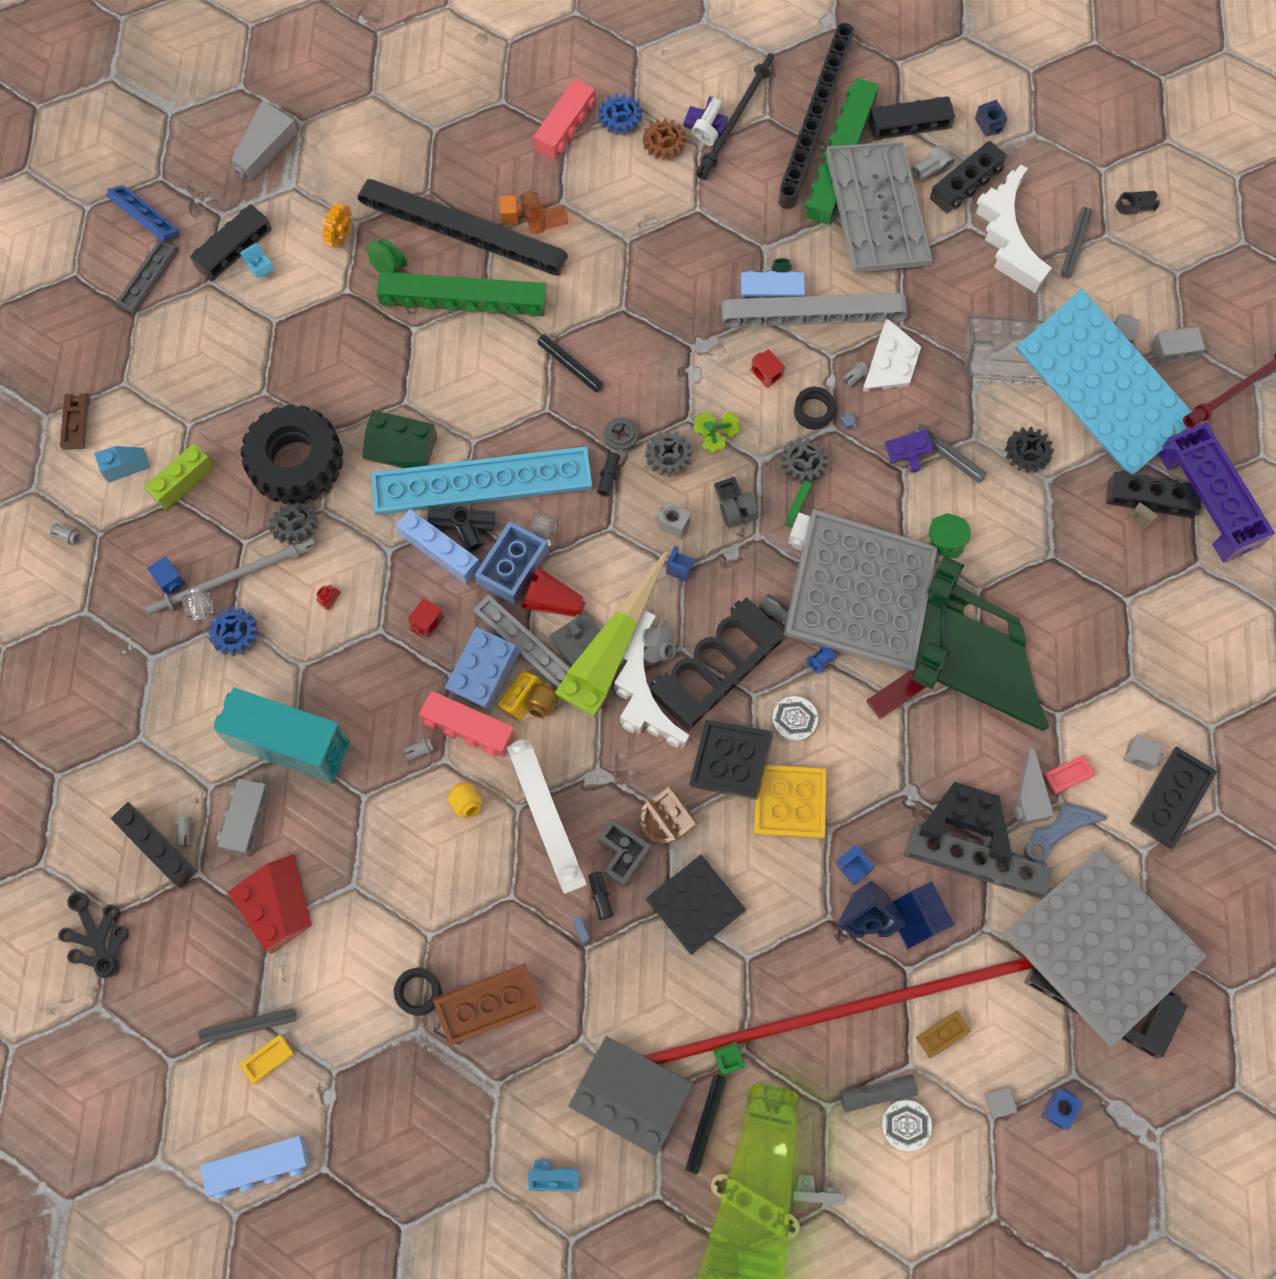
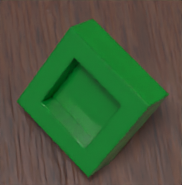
[713,1042,745,1075]

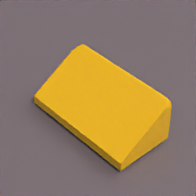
[497,670,543,721]

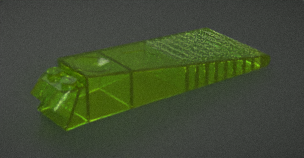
[696,1084,798,1279]

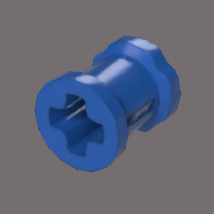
[806,646,837,674]

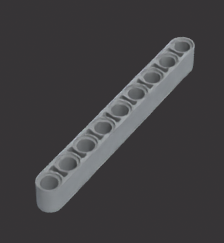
[721,293,908,327]

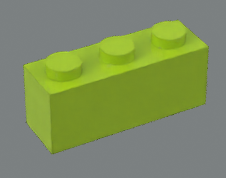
[144,443,215,511]

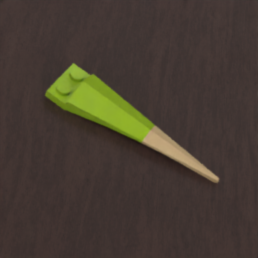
[555,552,667,718]

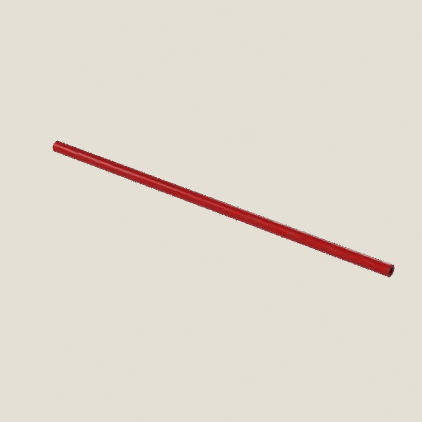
[643,957,1032,1064]

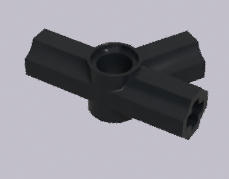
[427,506,495,552]

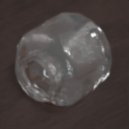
[182,587,214,621]

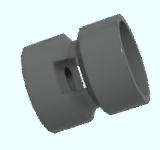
[719,492,758,528]

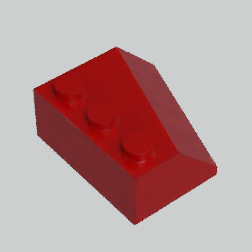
[227,854,312,954]

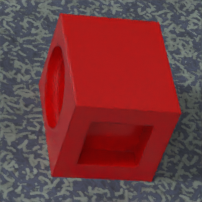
[751,349,785,388]
[407,598,444,638]

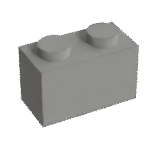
[1151,327,1205,366]

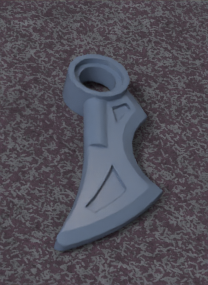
[1024,805,1107,862]

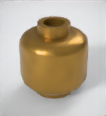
[525,683,559,718]

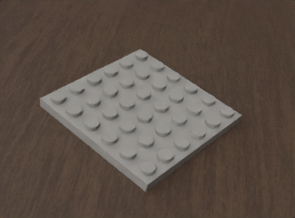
[783,509,938,671]
[1004,848,1207,1048]

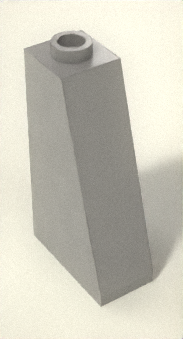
[231,100,298,182]

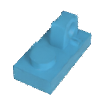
[528,1160,579,1192]

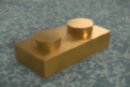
[916,1011,971,1059]

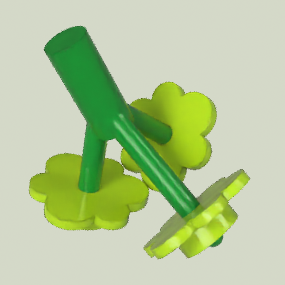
[693,411,740,453]

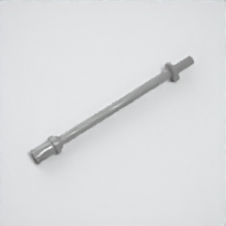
[145,535,317,615]

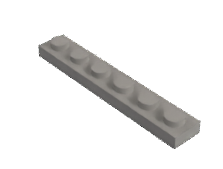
[473,595,570,689]

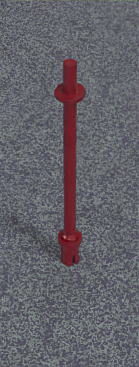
[1183,353,1276,428]

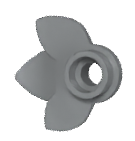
[643,620,676,663]

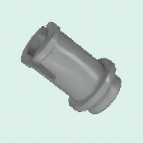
[841,361,869,388]
[50,523,81,545]
[403,737,435,761]
[175,817,194,847]

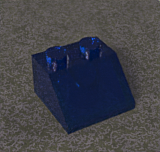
[893,882,955,949]

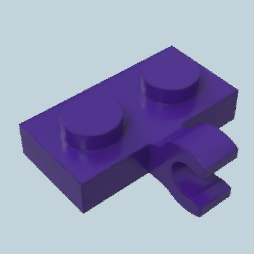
[684,96,728,137]
[885,430,933,473]

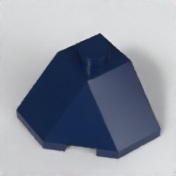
[838,881,906,938]

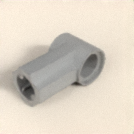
[911,145,955,181]

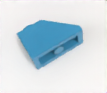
[94,446,150,483]

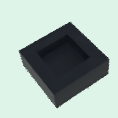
[714,477,742,501]

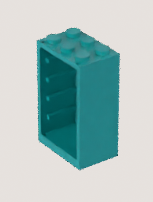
[214,687,351,784]

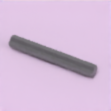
[1060,207,1092,278]
[913,424,987,483]
[199,1008,296,1043]

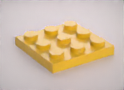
[754,765,826,839]

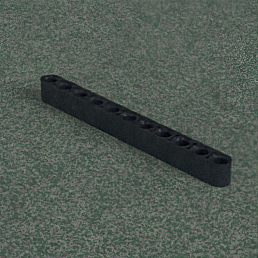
[778,23,854,209]
[357,179,568,276]

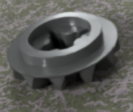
[604,418,638,451]

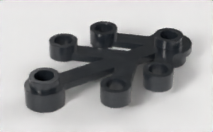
[58,892,129,978]

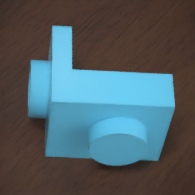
[240,243,275,279]

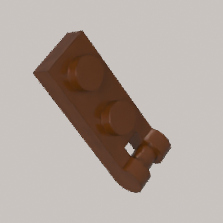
[60,393,90,450]

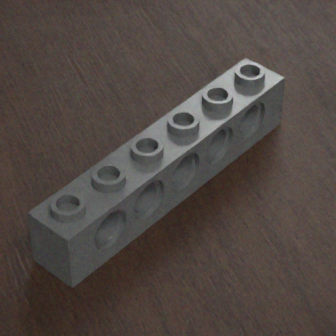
[904,824,1053,899]

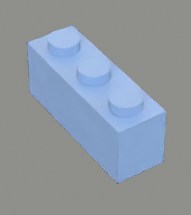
[740,271,805,299]

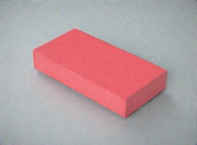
[1042,755,1095,796]

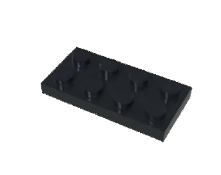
[1130,746,1217,849]

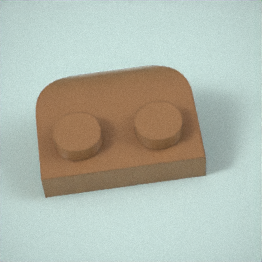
[640,786,698,843]

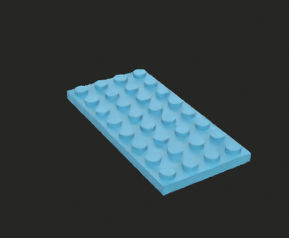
[1015,288,1192,475]

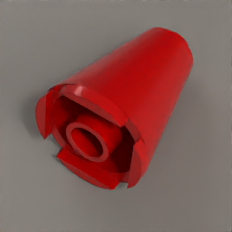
[521,566,586,617]

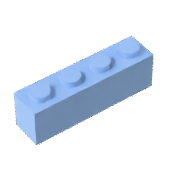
[396,509,480,585]
[200,1136,311,1200]

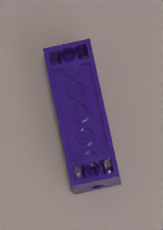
[1157,422,1275,563]

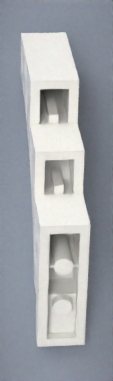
[507,739,587,894]

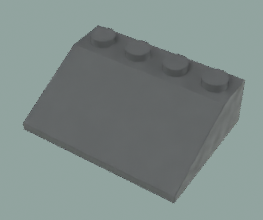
[568,1035,693,1157]

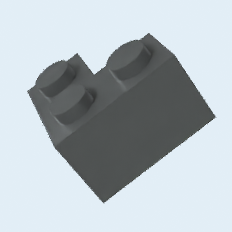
[598,819,651,889]

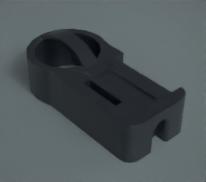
[1115,191,1160,215]

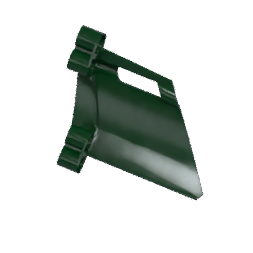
[911,556,1049,731]

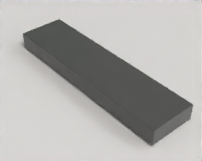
[115,239,179,315]

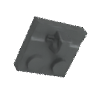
[550,611,601,666]

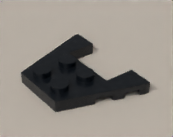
[919,782,1012,863]

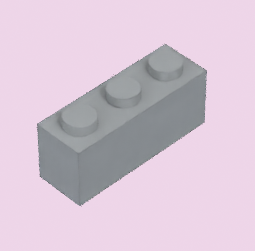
[217,779,270,857]

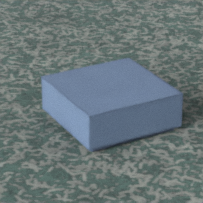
[572,917,590,945]

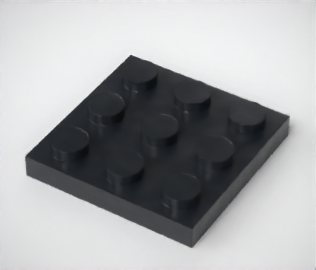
[689,720,774,800]
[646,855,746,956]

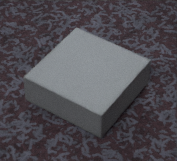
[984,1087,1017,1119]

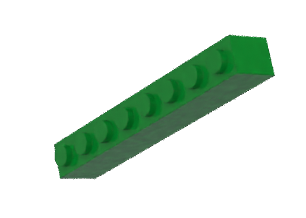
[804,78,879,225]
[376,272,547,317]

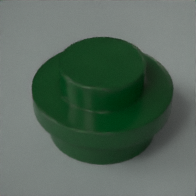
[771,258,792,272]

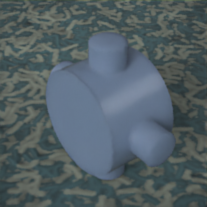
[839,413,857,430]

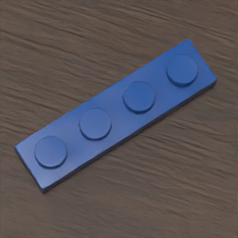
[107,185,180,242]

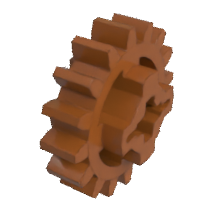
[643,118,686,161]

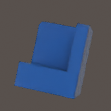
[666,545,695,581]
[835,845,874,885]

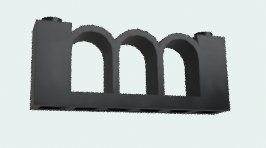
[650,597,785,731]
[1024,965,1188,1059]

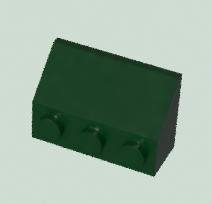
[362,410,437,468]

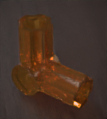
[520,190,568,234]

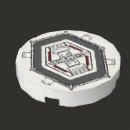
[772,696,818,742]
[881,1100,932,1152]

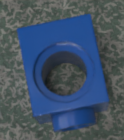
[147,556,186,594]
[1041,1088,1083,1130]

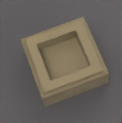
[1129,503,1158,529]

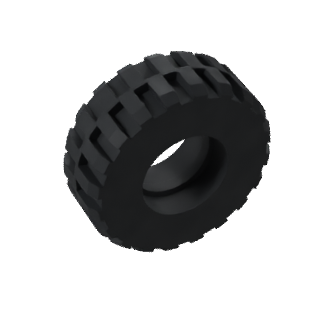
[240,405,343,504]

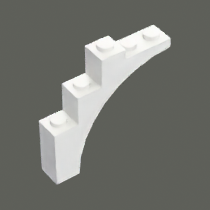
[976,165,1052,293]
[614,610,689,749]

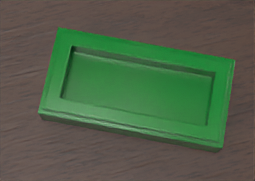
[785,480,812,528]

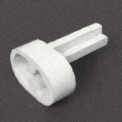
[692,97,722,146]

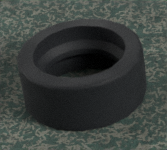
[794,386,836,430]
[394,967,442,1016]

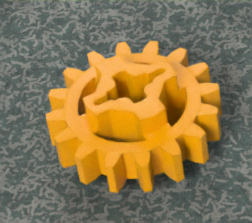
[322,202,352,249]

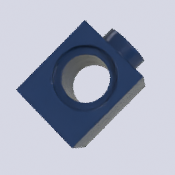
[975,99,1008,137]

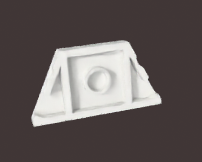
[863,319,921,392]

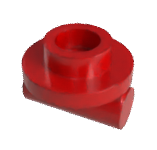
[316,585,341,610]

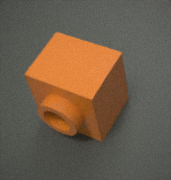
[499,195,522,225]

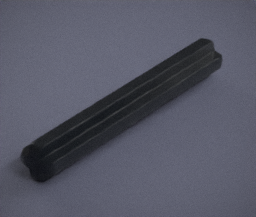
[537,334,603,393]
[685,1074,727,1174]

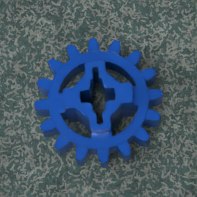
[599,93,642,135]
[207,607,259,656]

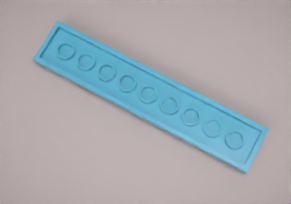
[371,447,592,515]

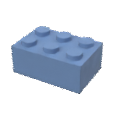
[475,521,549,605]
[445,627,521,711]

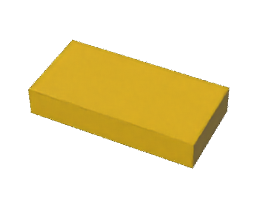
[239,1034,295,1085]

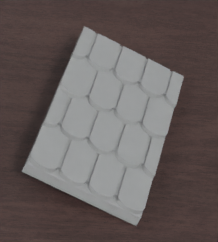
[826,141,933,273]

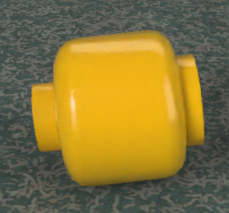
[448,783,483,818]

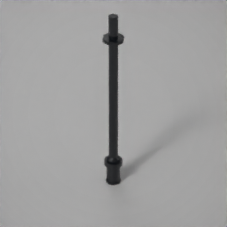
[695,53,775,180]

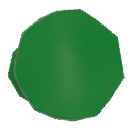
[366,238,407,273]
[928,513,971,558]

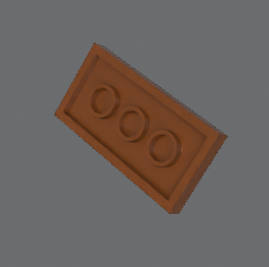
[433,963,542,1046]

